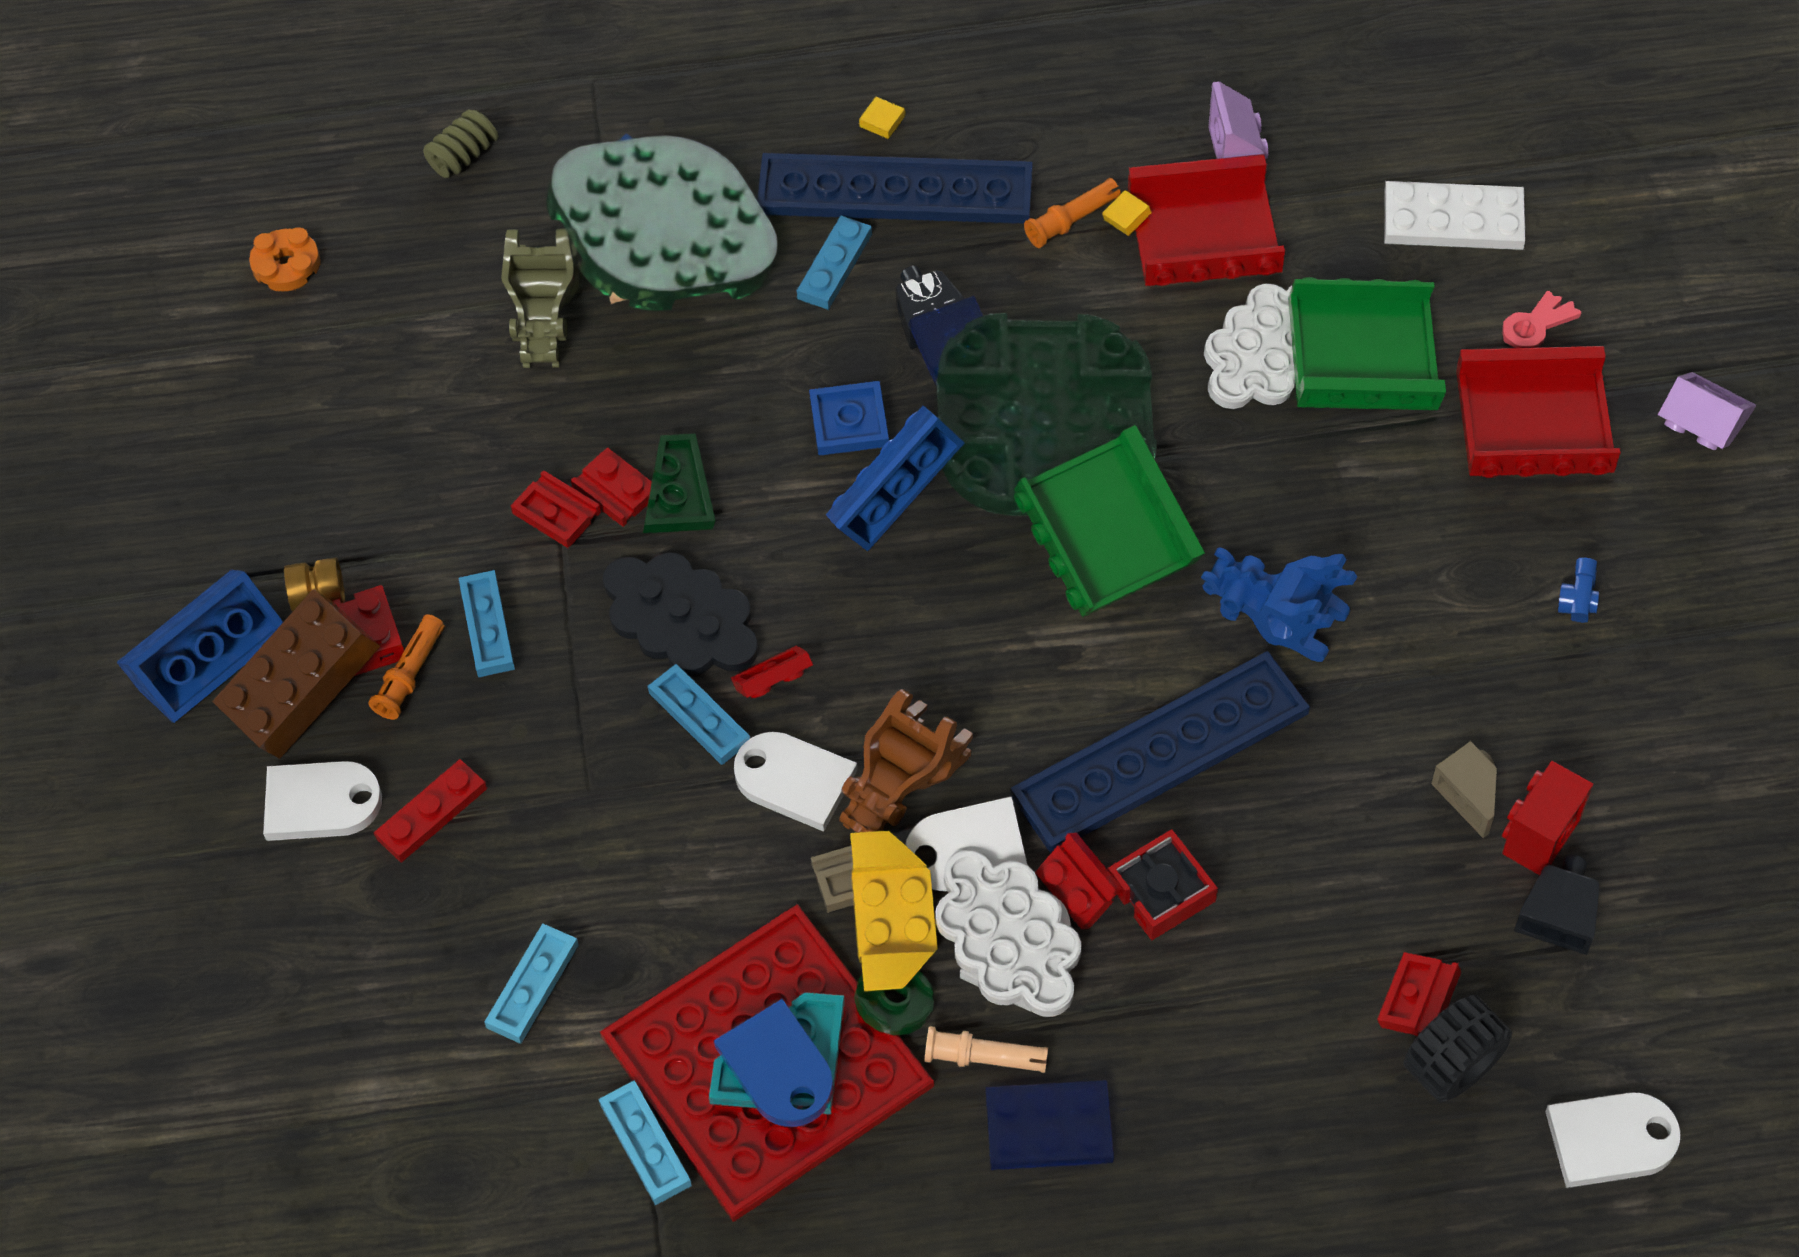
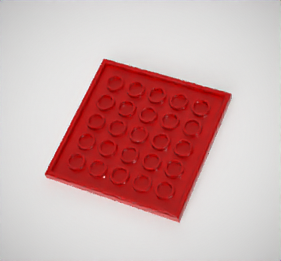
[600,904,934,1222]

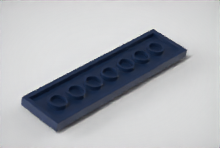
[757,153,1032,224]
[1010,651,1310,854]

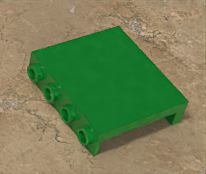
[1288,277,1446,410]
[1014,425,1205,618]

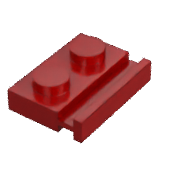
[571,447,652,527]
[511,470,601,548]
[1035,833,1124,930]
[1377,952,1461,1036]

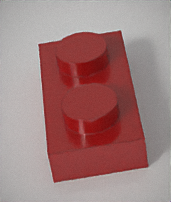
[731,645,813,698]

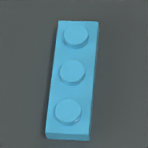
[484,923,579,1044]
[598,1080,692,1205]

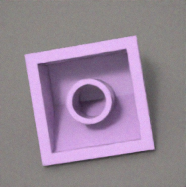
[1209,82,1268,159]
[1658,372,1756,450]

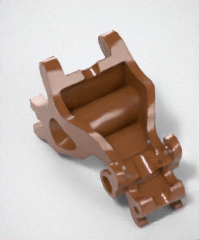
[839,689,973,833]

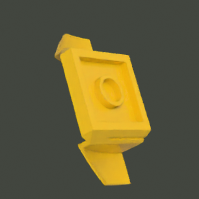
[850,831,938,992]

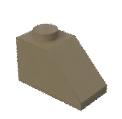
[1431,741,1497,838]

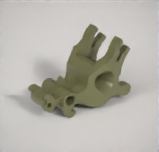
[501,229,582,368]

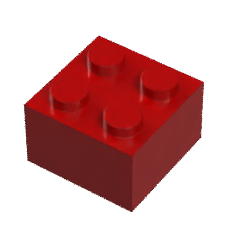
[1502,761,1594,875]

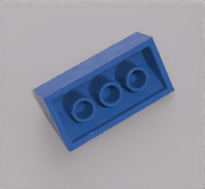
[826,406,965,551]
[117,570,283,723]

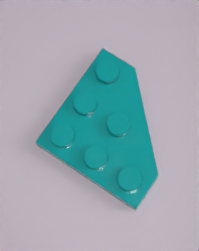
[709,992,845,1114]

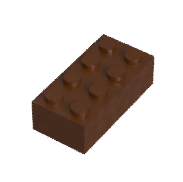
[212,589,380,759]

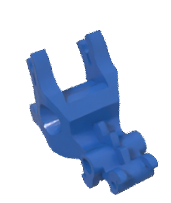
[1201,548,1357,662]

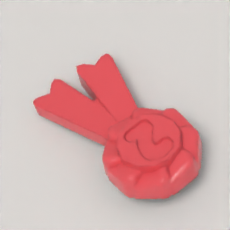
[1502,290,1581,348]

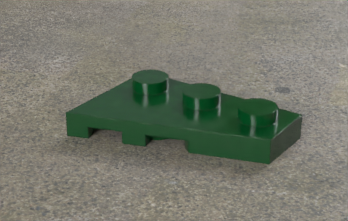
[642,434,715,533]

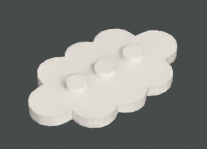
[1204,284,1295,409]
[936,850,1081,1017]

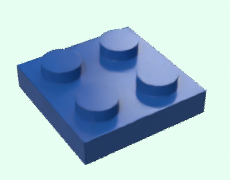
[809,381,889,456]

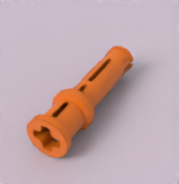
[1024,178,1121,248]
[368,614,445,720]

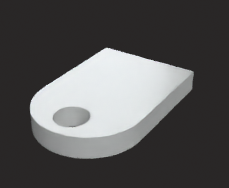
[734,732,858,832]
[263,761,382,841]
[905,796,1027,891]
[1545,1093,1680,1188]

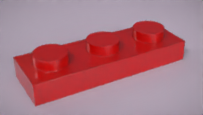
[374,759,487,863]

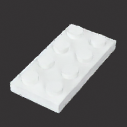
[1384,181,1525,250]

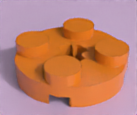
[249,227,320,291]

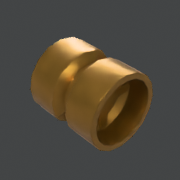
[284,557,345,612]

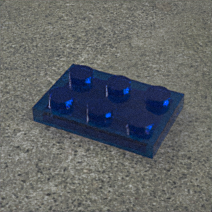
[986,1080,1114,1170]

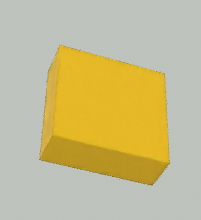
[859,97,905,139]
[1102,190,1152,236]

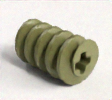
[423,110,499,178]

